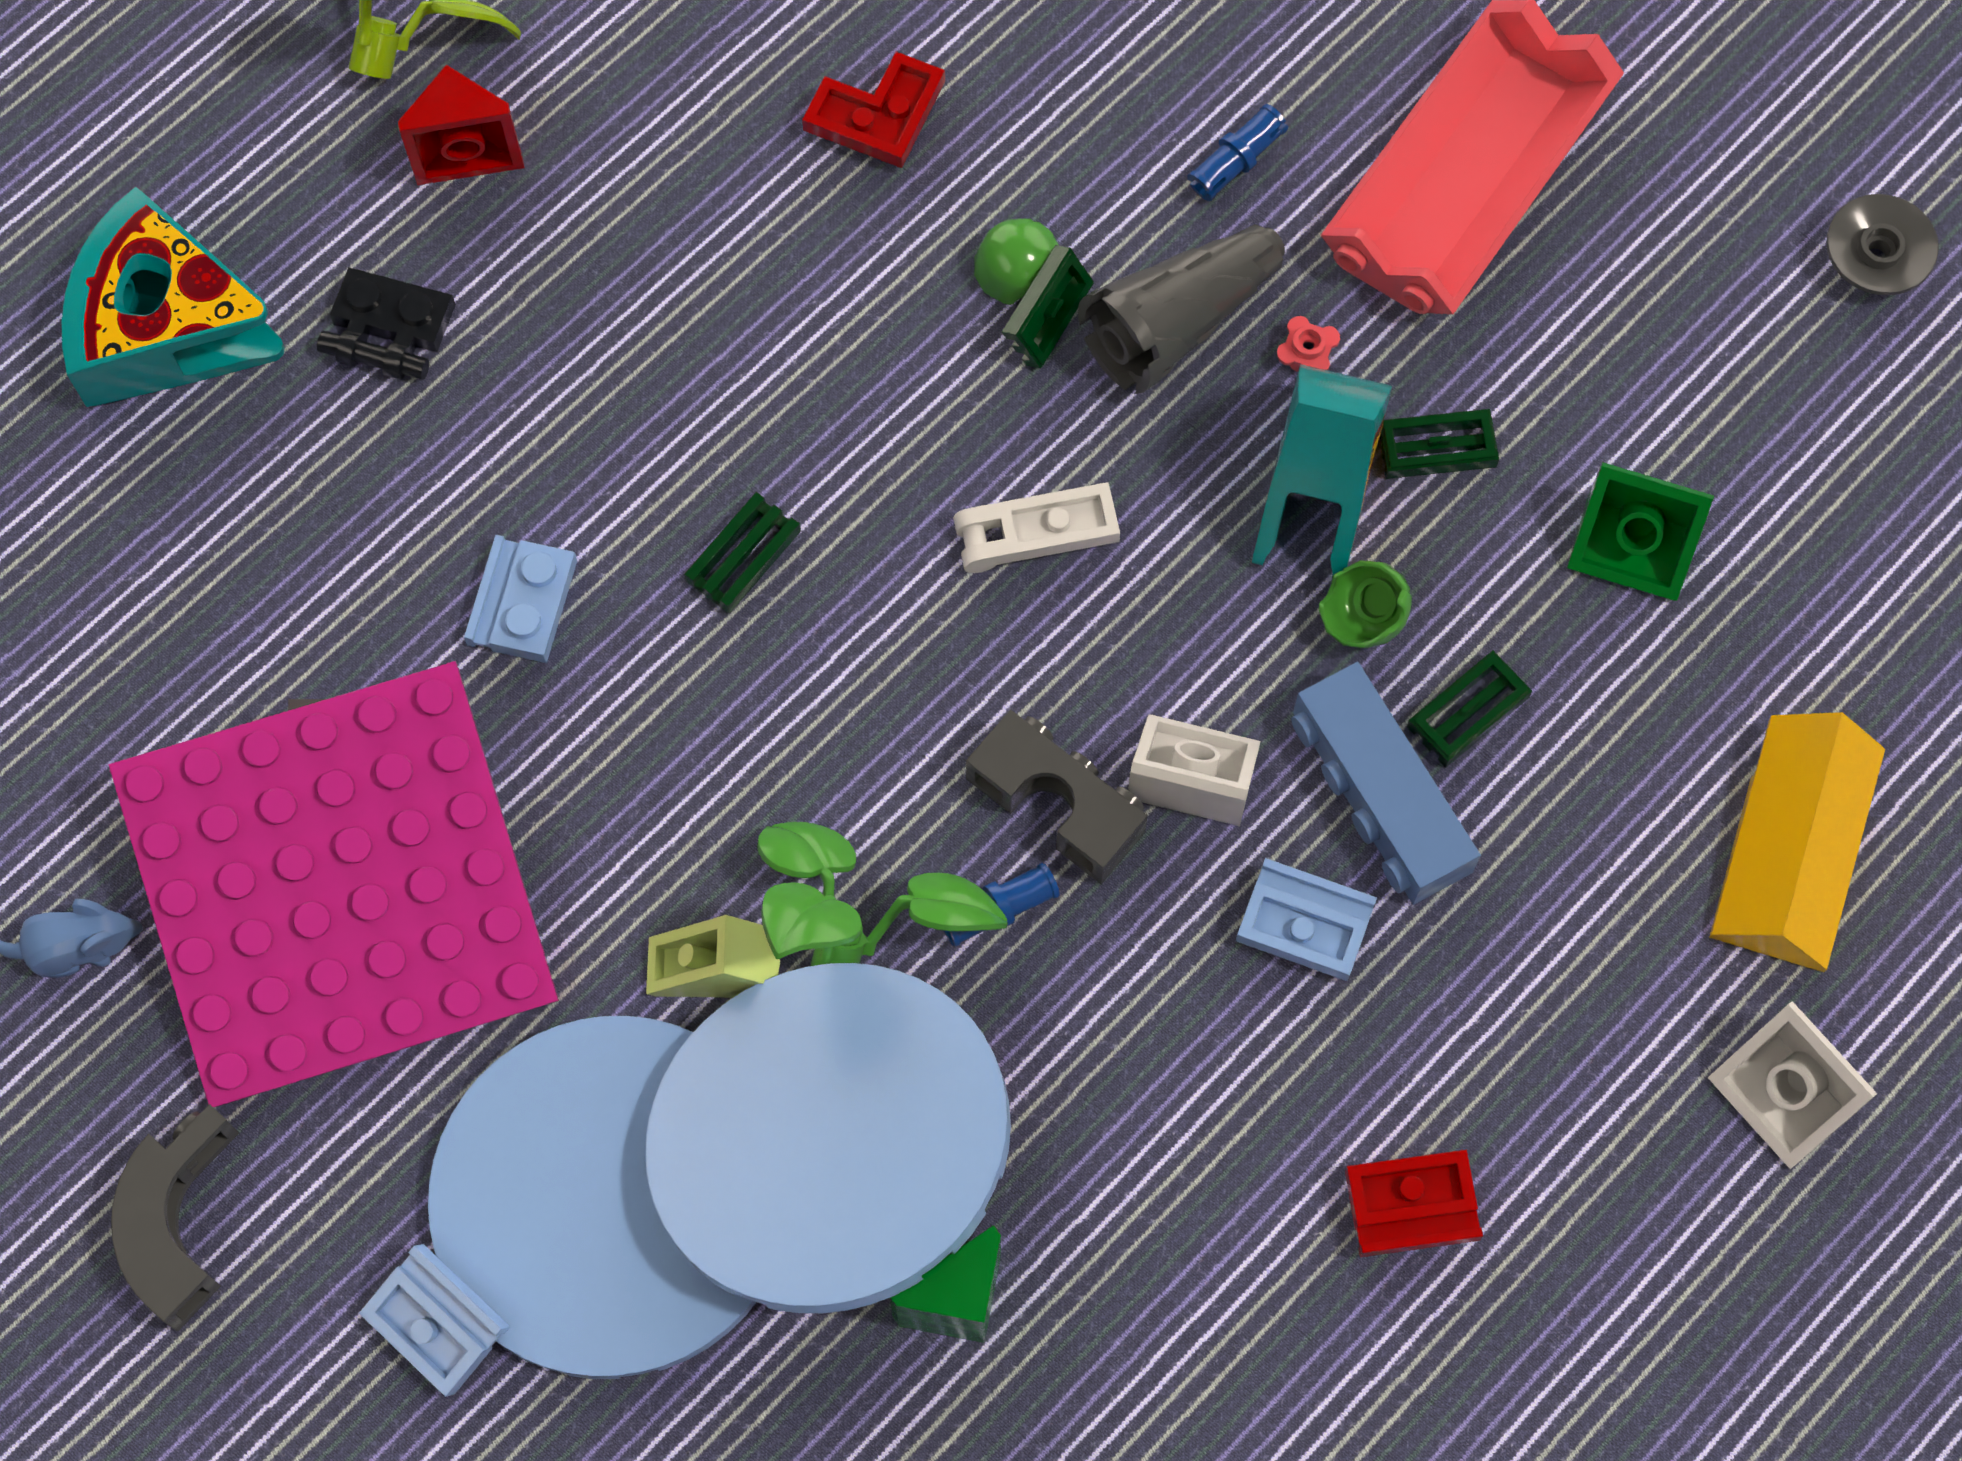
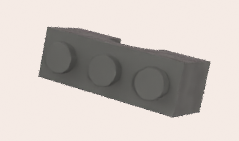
[966,709,1148,885]

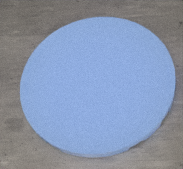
[646,963,1011,1314]
[428,1016,756,1379]

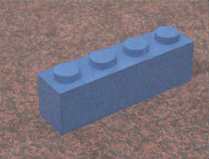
[1291,661,1481,905]

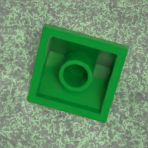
[1567,462,1714,601]
[890,1225,1001,1343]

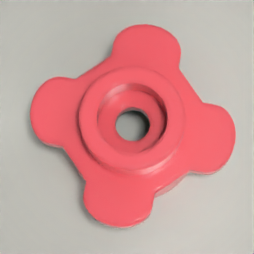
[1277,316,1340,372]

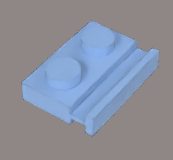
[464,535,577,663]
[1236,858,1377,981]
[359,1244,510,1397]

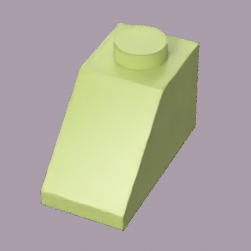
[646,915,780,998]

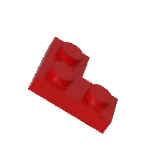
[802,52,945,168]

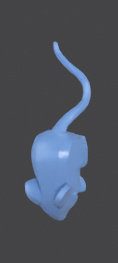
[0,899,143,978]

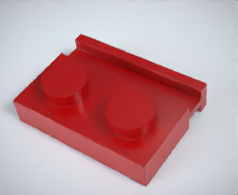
[1345,1150,1483,1258]

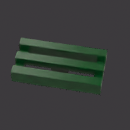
[1002,245,1094,369]
[1379,409,1499,479]
[684,492,801,614]
[1406,650,1532,768]

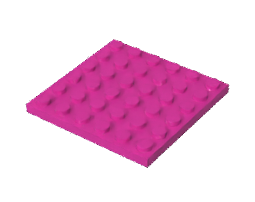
[108,661,559,1108]

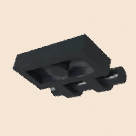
[317,267,456,380]

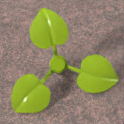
[348,0,521,79]

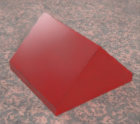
[398,65,525,185]

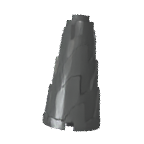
[1078,224,1285,394]

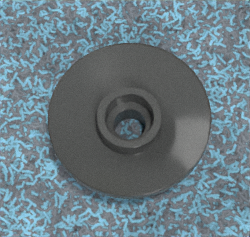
[1826,194,1939,295]

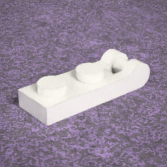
[953,482,1120,573]

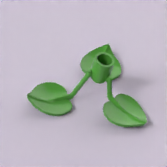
[757,822,1008,966]

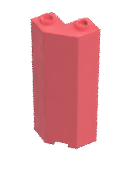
[1321,0,1624,314]

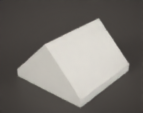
[1128,714,1261,826]
[1708,1001,1877,1169]

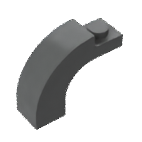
[111,1104,239,1332]

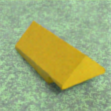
[1709,712,1885,972]

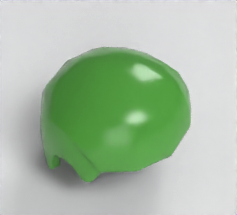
[974,218,1059,305]
[1319,560,1412,649]

